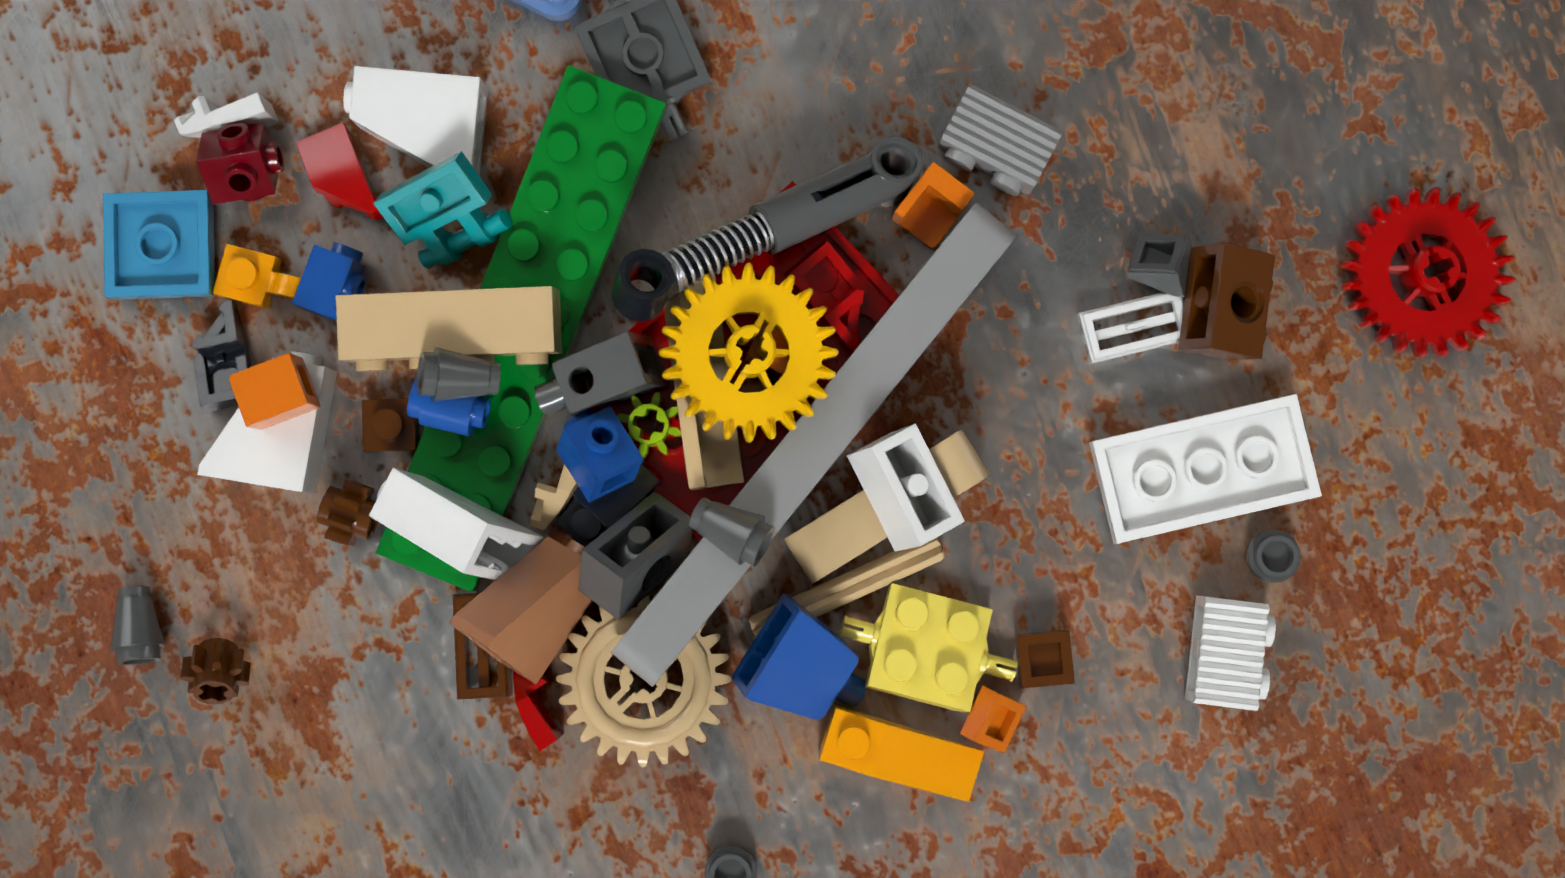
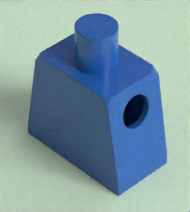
[731,593,867,720]

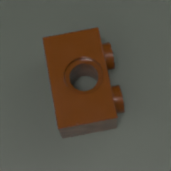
[1178,243,1275,360]

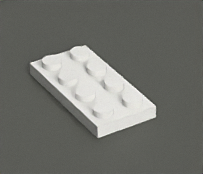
[1089,394,1322,544]

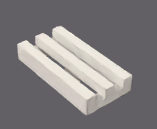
[1077,292,1184,365]

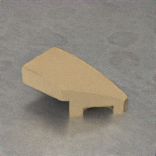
[529,464,579,530]

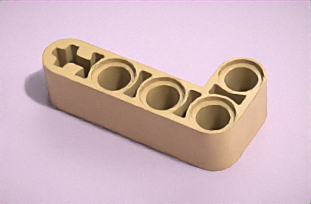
[784,429,991,584]

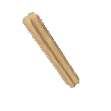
[749,537,944,638]

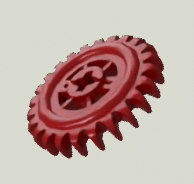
[1340,187,1516,358]

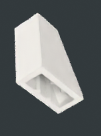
[343,66,488,176]
[197,351,337,493]
[369,468,545,580]

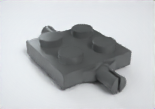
[574,0,712,141]

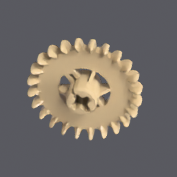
[556,594,731,768]

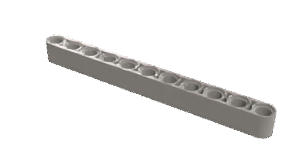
[611,202,1018,687]

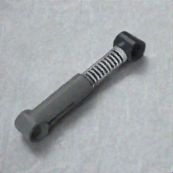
[612,136,922,322]

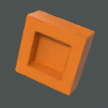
[960,685,1027,754]

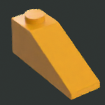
[818,703,984,802]

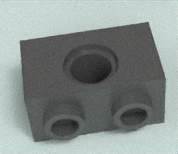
[578,491,693,620]

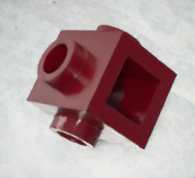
[196,122,285,205]

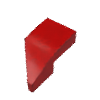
[296,122,384,221]
[784,240,864,352]
[513,671,563,752]

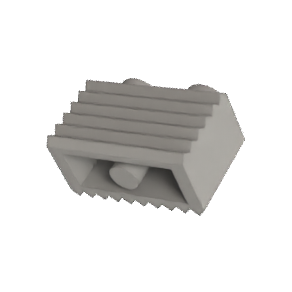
[938,84,1063,196]

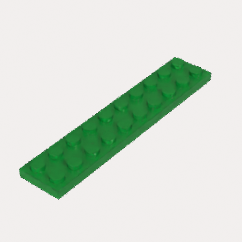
[375,65,667,592]

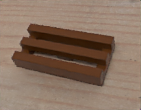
[453,592,512,700]

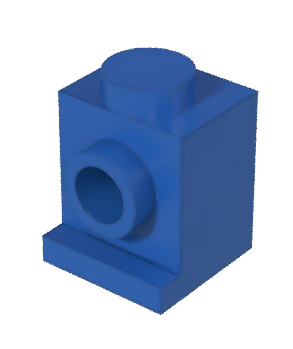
[292,242,367,322]

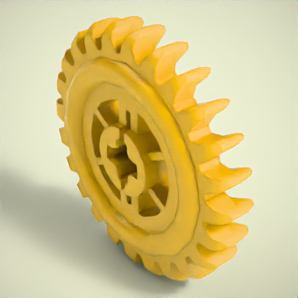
[659,263,839,443]

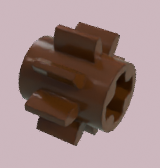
[317,480,379,546]
[180,638,251,705]

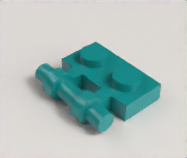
[373,151,513,269]

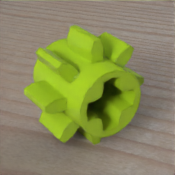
[617,392,682,458]

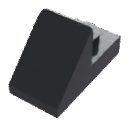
[555,461,663,547]

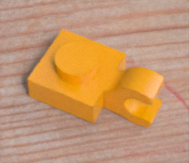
[212,244,301,309]

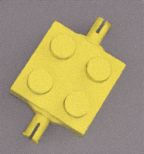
[839,583,1018,714]

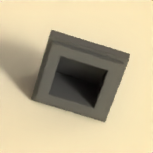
[1126,234,1192,297]

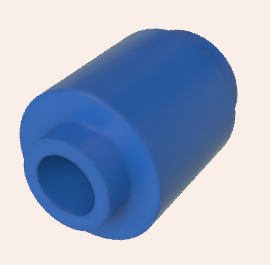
[407,377,491,437]

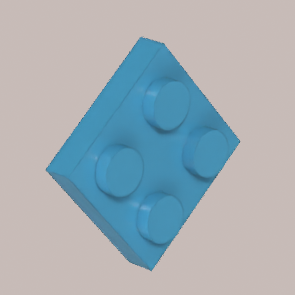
[103,190,215,300]

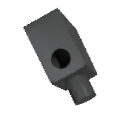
[534,332,669,416]

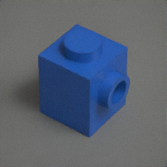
[556,406,644,503]

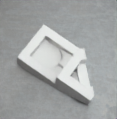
[174,92,279,138]

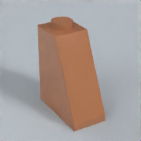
[449,536,593,684]

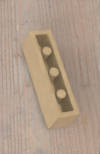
[336,286,562,372]

